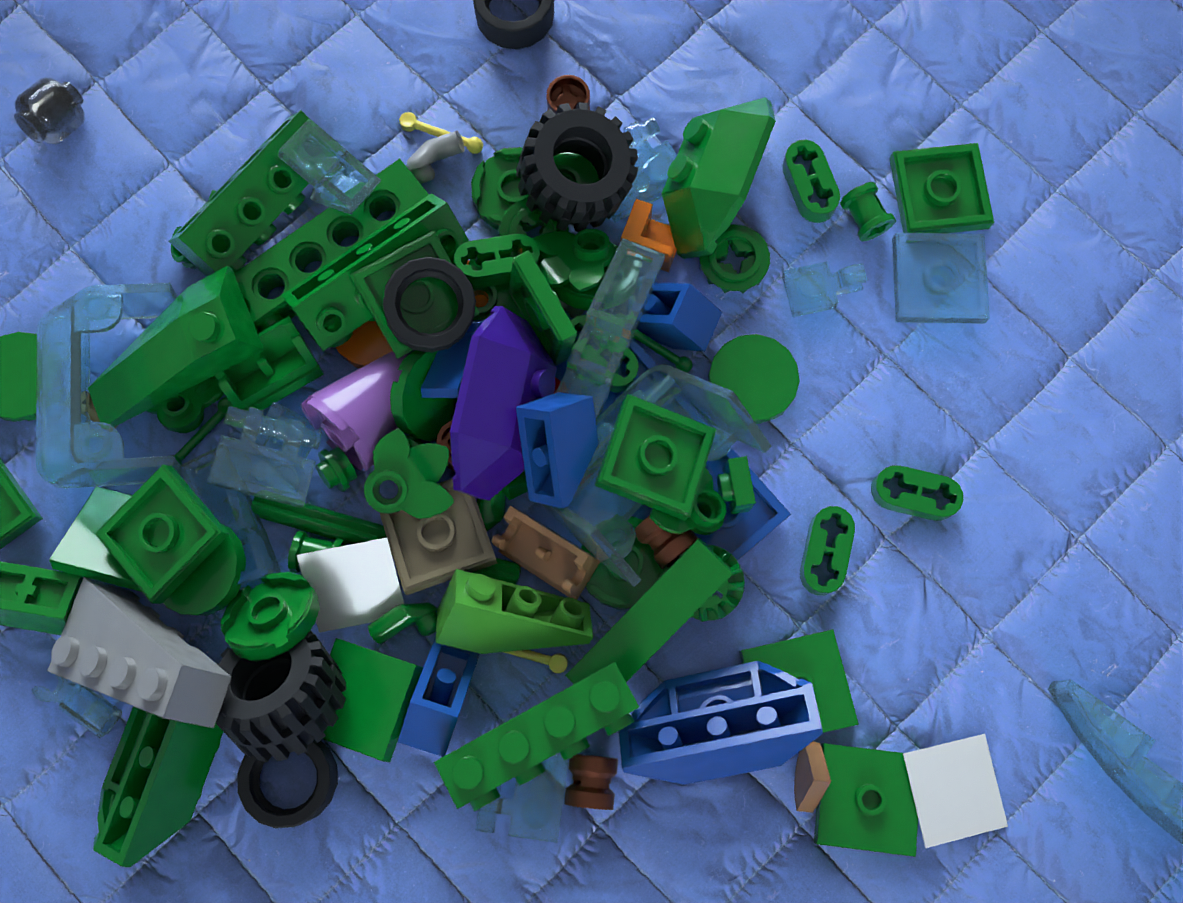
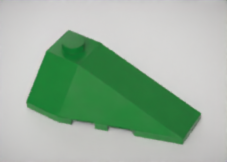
[88,266,264,430]

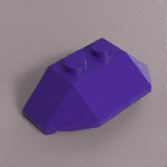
[450,306,557,501]

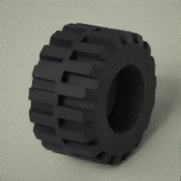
[516,102,638,232]
[216,630,346,762]

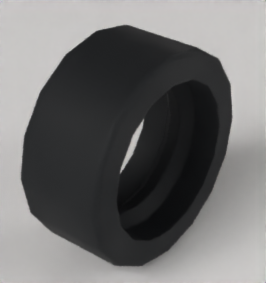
[473,0,554,49]
[383,257,476,353]
[237,740,338,829]

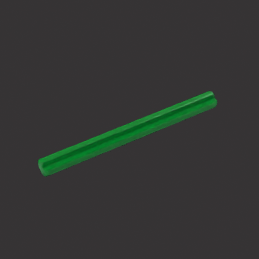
[251,490,521,585]

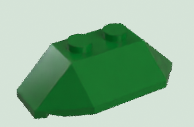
[662,97,776,259]
[93,706,223,868]

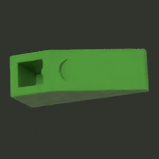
[436,569,593,654]

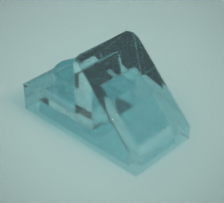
[278,118,381,215]

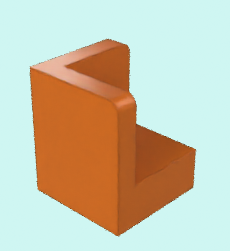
[620,199,677,272]

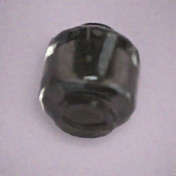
[14,77,85,144]

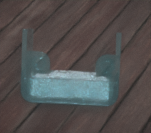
[36,283,187,488]
[542,364,772,587]

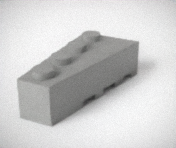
[47,577,232,728]

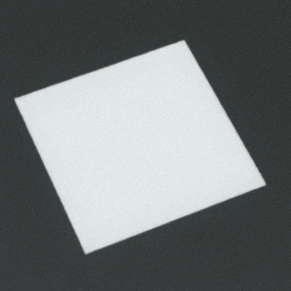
[296,538,404,633]
[903,734,1008,848]

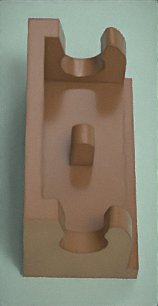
[492,506,601,600]

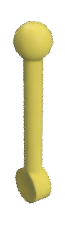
[399,112,483,154]
[503,650,568,673]

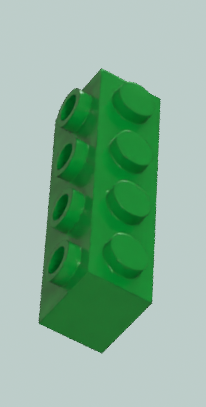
[168,110,340,277]
[281,193,469,352]
[434,662,639,812]

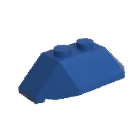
[618,661,823,785]

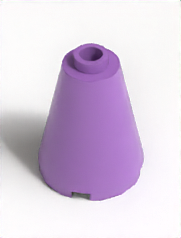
[300,350,414,471]

